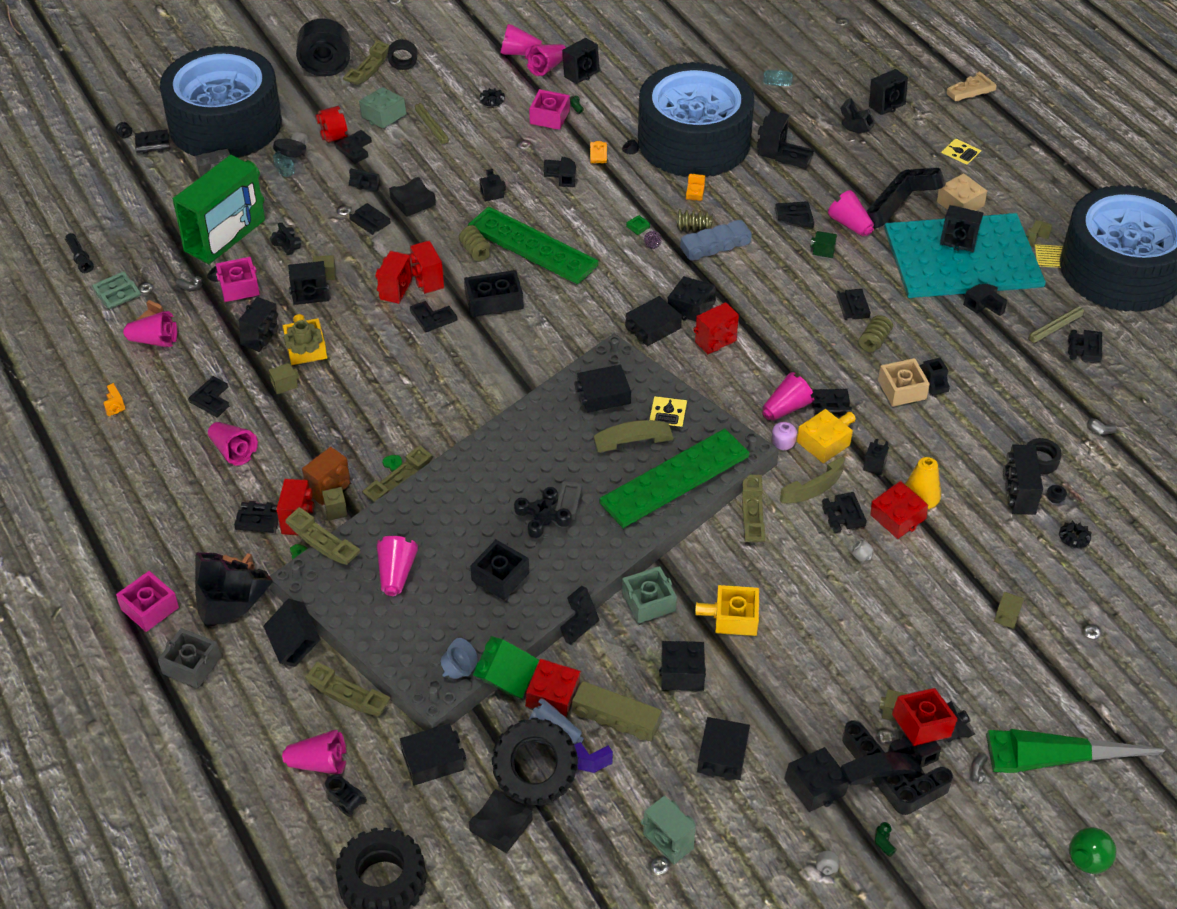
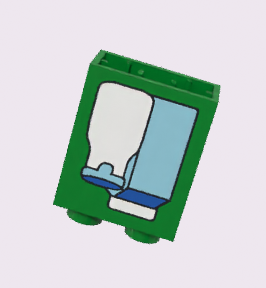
[172,155,265,265]

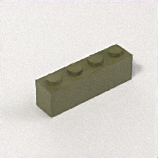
[572,681,662,742]

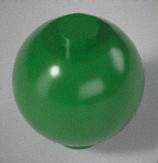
[1069,827,1117,874]

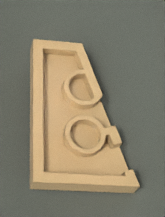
[947,71,996,101]

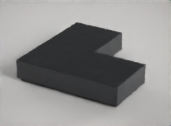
[410,301,457,333]
[188,376,230,417]

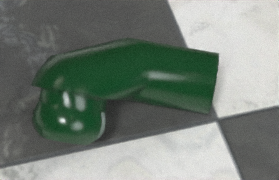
[570,95,584,114]
[875,822,897,857]

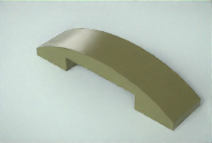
[343,40,390,85]
[594,420,673,452]
[362,445,433,502]
[780,456,845,504]
[742,475,765,542]
[285,507,361,565]
[305,662,391,716]

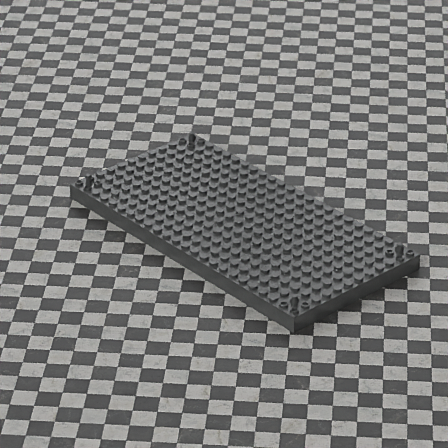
[270,333,779,731]

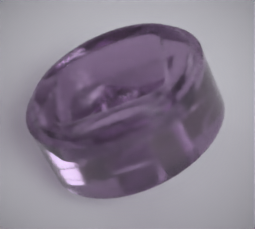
[644,231,662,249]

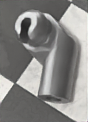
[176,276,202,291]
[1087,419,1116,435]
[970,753,988,784]

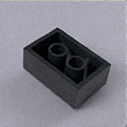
[464,270,524,317]
[1003,444,1043,515]

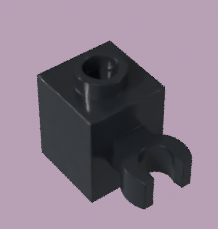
[479,169,506,202]
[863,439,889,475]

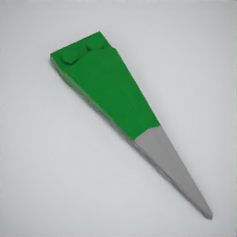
[986,729,1165,773]

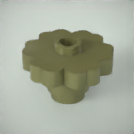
[284,320,322,354]

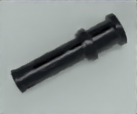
[65,233,94,273]

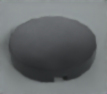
[273,139,306,157]

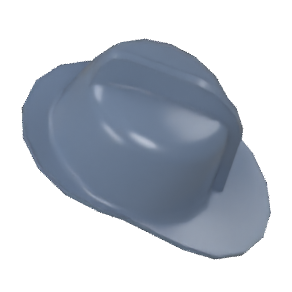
[440,638,478,679]

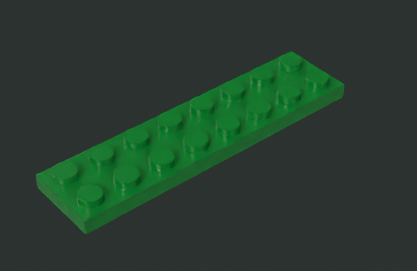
[468,206,598,284]
[599,428,749,528]

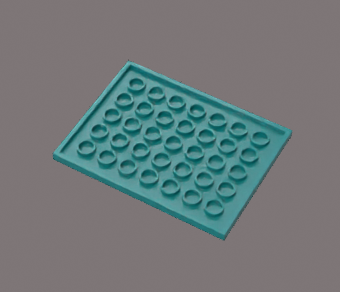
[884,213,1046,298]

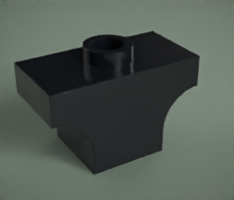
[919,357,950,396]
[944,701,975,742]

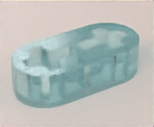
[763,70,793,86]
[273,152,295,177]

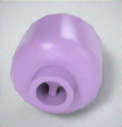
[771,422,797,450]

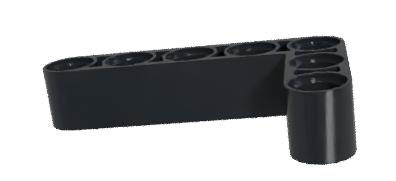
[866,168,946,228]
[842,720,953,815]

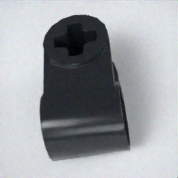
[325,774,367,817]

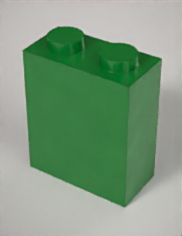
[473,636,539,699]

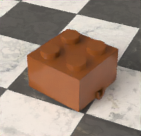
[302,446,351,505]

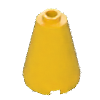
[905,457,941,509]

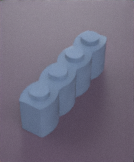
[680,220,752,260]

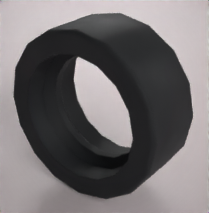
[387,39,418,70]
[1027,438,1062,474]

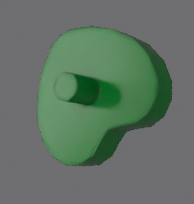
[382,455,402,472]
[290,544,308,560]

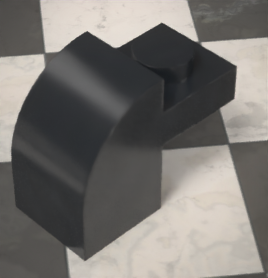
[840,98,876,133]
[544,157,576,187]
[963,284,1007,316]
[888,731,941,768]

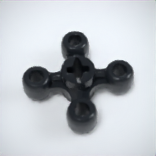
[514,487,572,538]

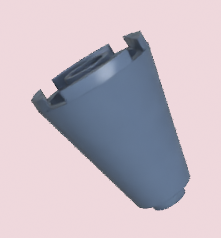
[528,698,584,745]

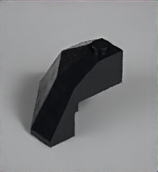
[195,552,272,626]

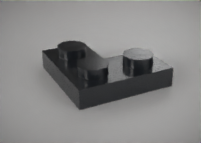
[335,129,372,164]
[560,586,600,644]

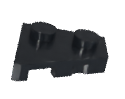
[775,201,815,228]

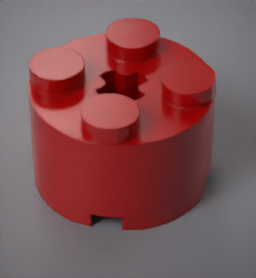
[315,106,348,143]

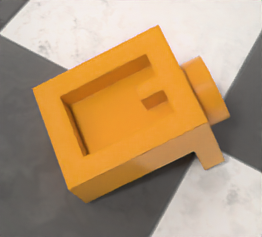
[590,141,607,163]
[686,174,705,201]
[103,383,126,416]

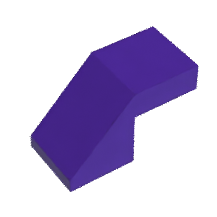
[575,742,613,773]

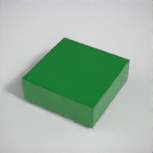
[626,215,650,235]

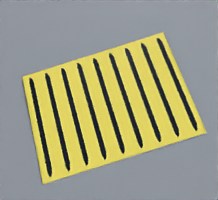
[1035,244,1063,268]

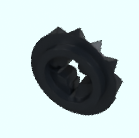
[480,88,505,106]
[1059,520,1092,548]

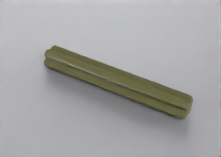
[414,103,449,144]
[1028,306,1084,343]

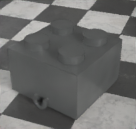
[158,628,221,689]

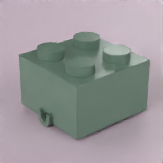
[359,87,406,128]
[622,566,677,624]
[641,795,696,864]

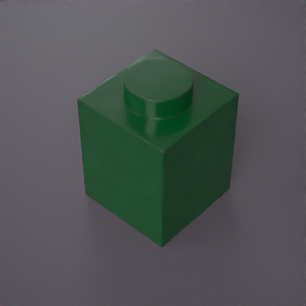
[810,231,837,258]

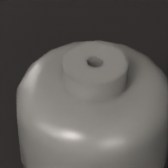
[291,132,309,145]
[852,540,874,562]
[816,851,839,875]

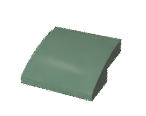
[92,271,141,309]

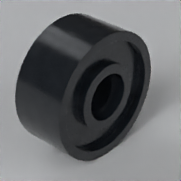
[296,18,351,77]

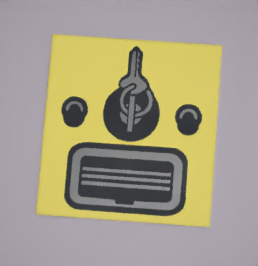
[941,138,982,165]
[650,396,687,427]

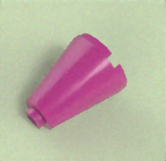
[501,24,543,56]
[525,44,566,76]
[828,190,874,236]
[123,311,177,347]
[762,372,815,421]
[208,422,258,466]
[377,536,418,596]
[282,730,346,775]

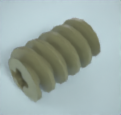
[677,209,713,232]
[459,225,490,262]
[859,315,893,353]

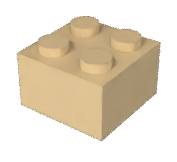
[937,173,987,211]
[878,358,930,407]

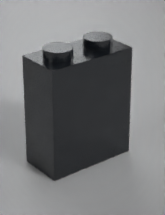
[625,296,682,347]
[574,364,631,413]
[263,598,321,667]
[697,717,750,781]
[400,723,466,786]

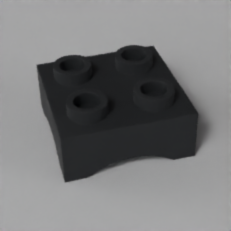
[389,176,436,217]
[469,789,533,853]

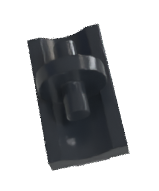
[349,168,380,192]
[270,222,301,255]

